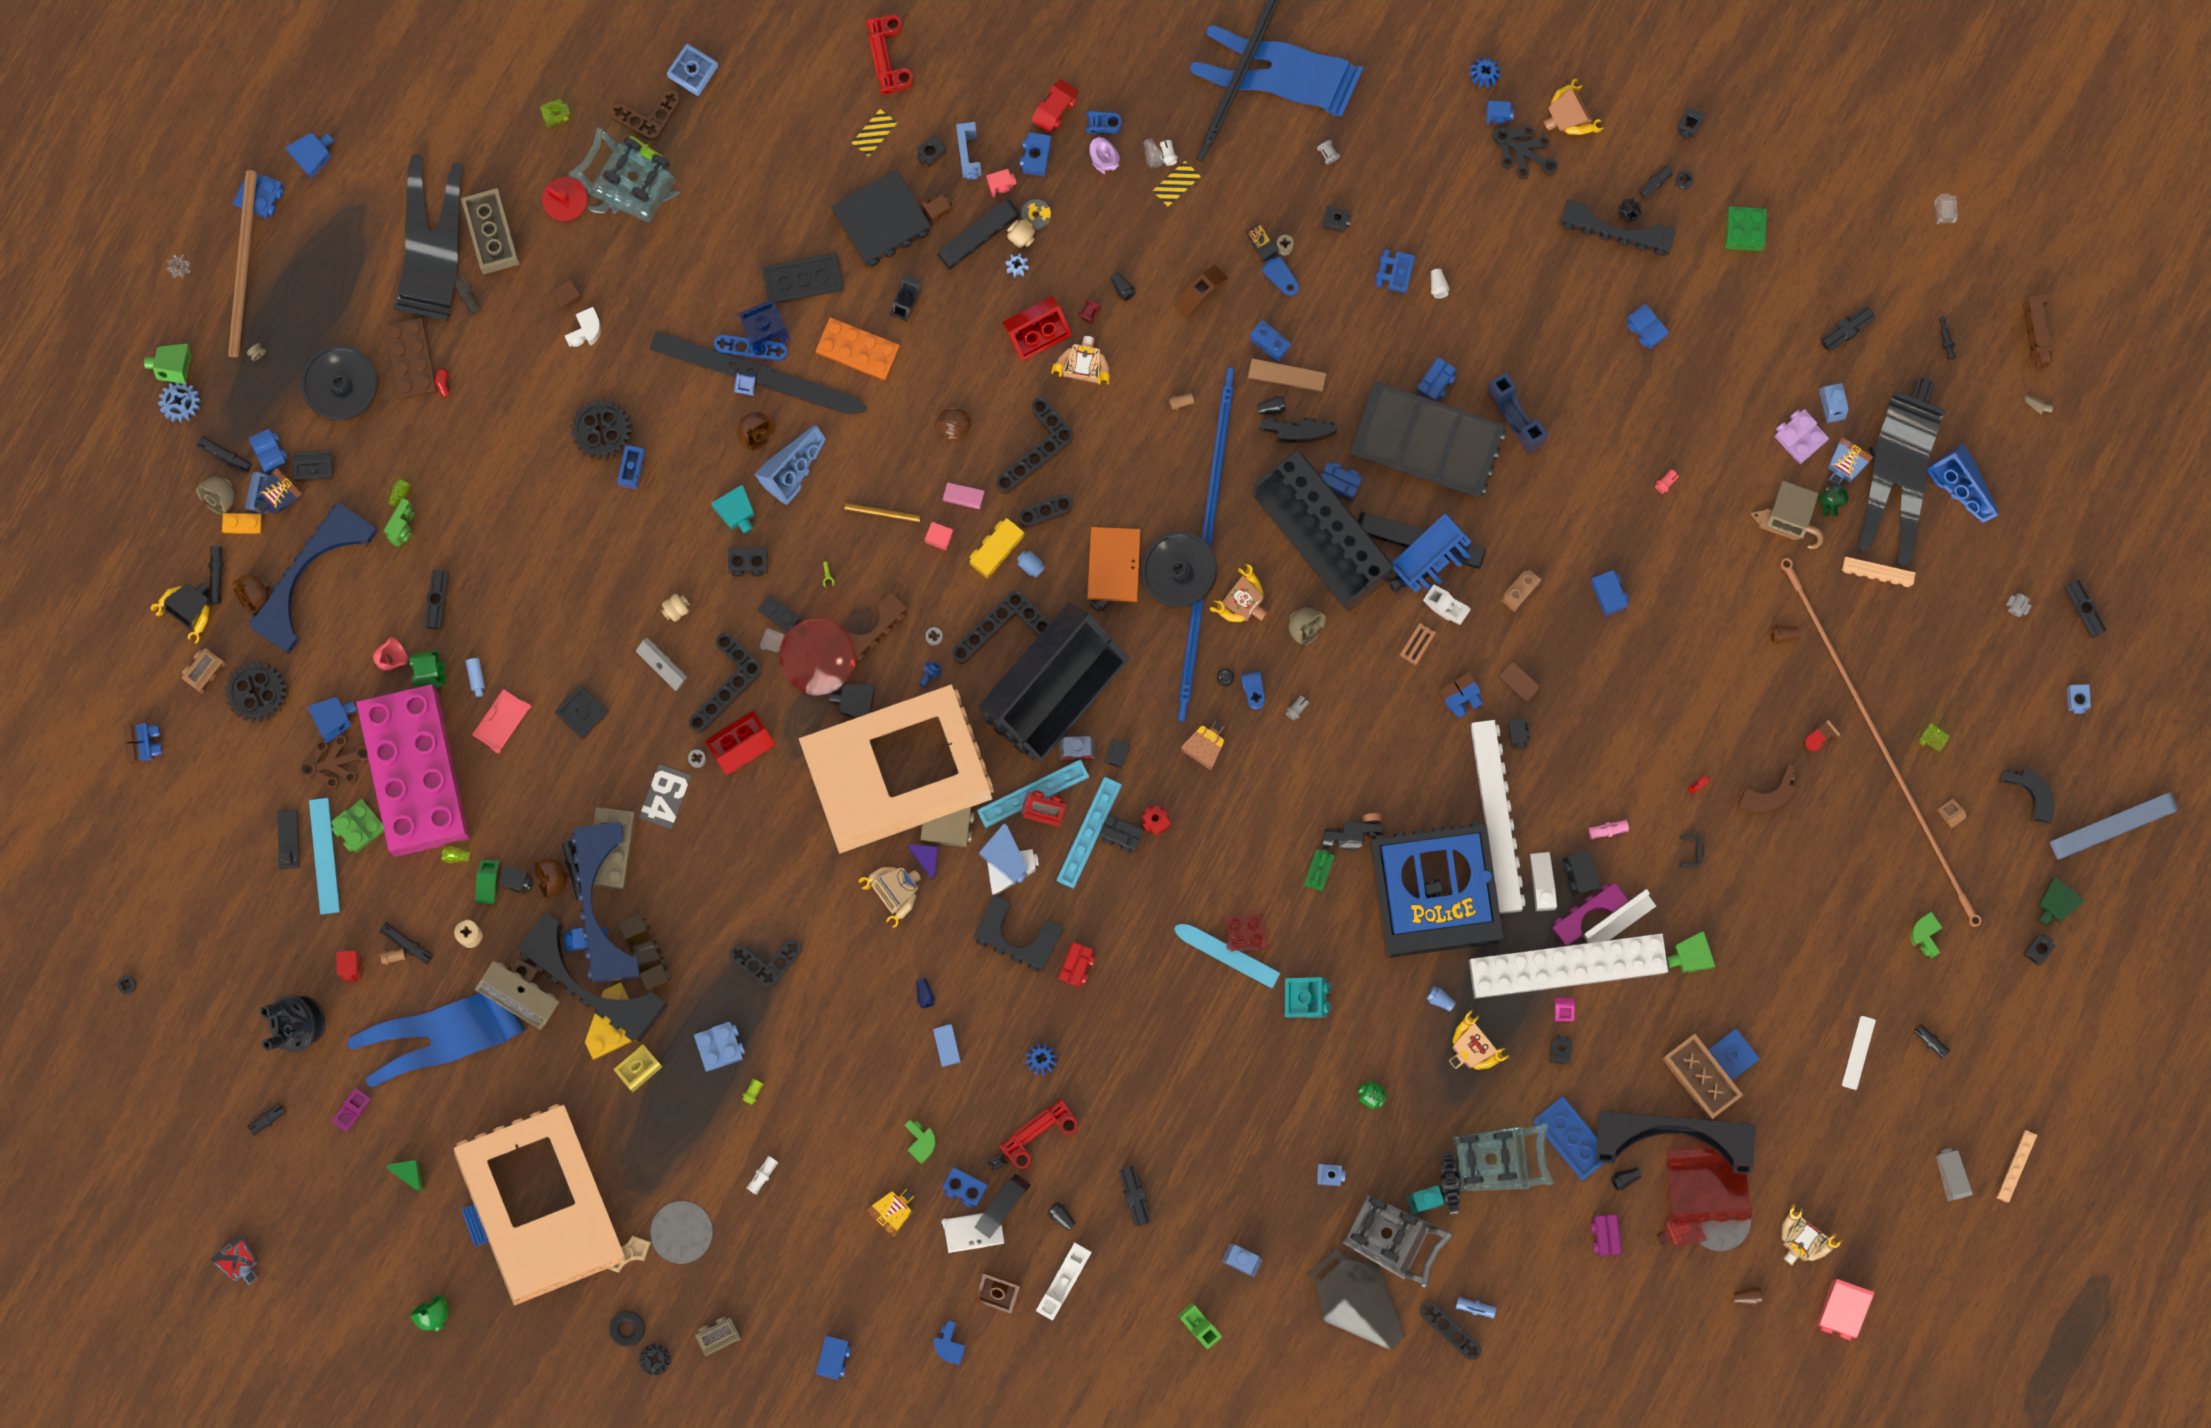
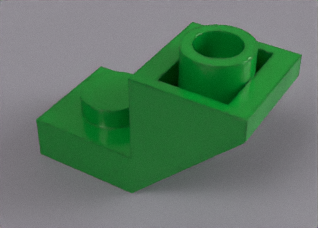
[475,860,500,904]

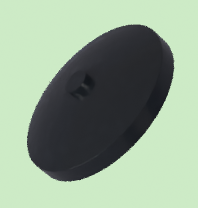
[301,345,378,421]
[1141,531,1218,608]

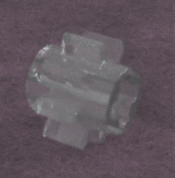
[167,254,190,278]

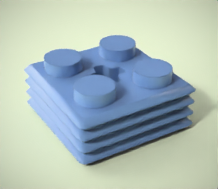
[667,44,718,96]

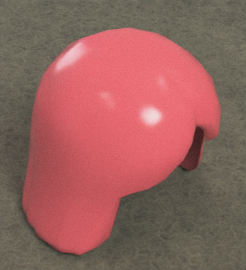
[373,637,409,671]

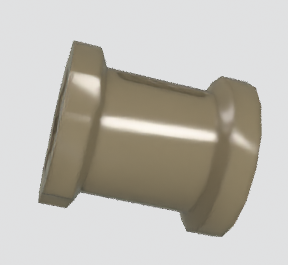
[1276,235,1294,256]

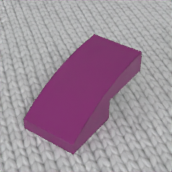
[332,1088,371,1133]

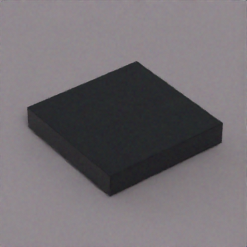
[554,685,609,740]

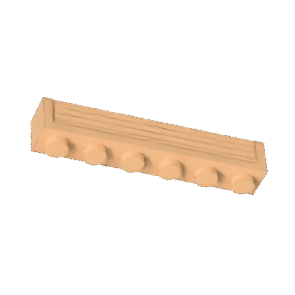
[1842,557,1916,587]
[1996,1130,2037,1203]

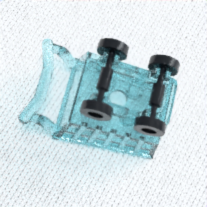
[569,127,676,223]
[1453,1123,1554,1191]

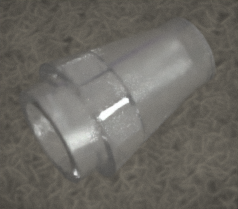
[1143,139,1164,168]

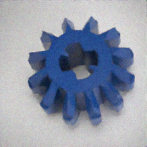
[1469,56,1502,89]
[1025,1043,1058,1076]

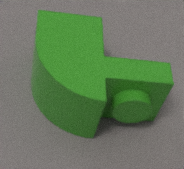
[1910,912,1942,958]
[905,1120,936,1165]
[1177,1303,1222,1350]

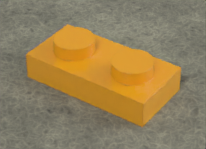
[222,513,262,534]

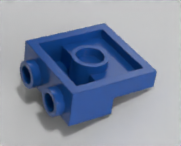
[233,174,285,220]

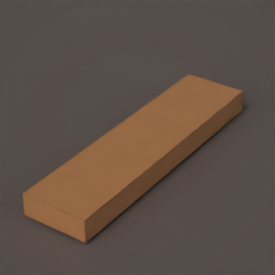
[1248,359,1326,393]

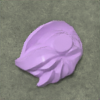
[1090,137,1120,174]

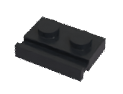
[293,450,333,481]

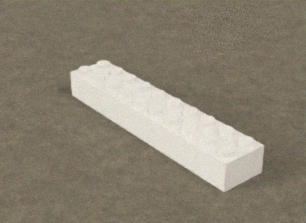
[1469,934,1668,999]

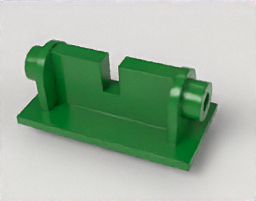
[1304,849,1335,892]

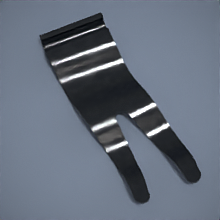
[394,154,463,321]
[1858,391,1946,566]

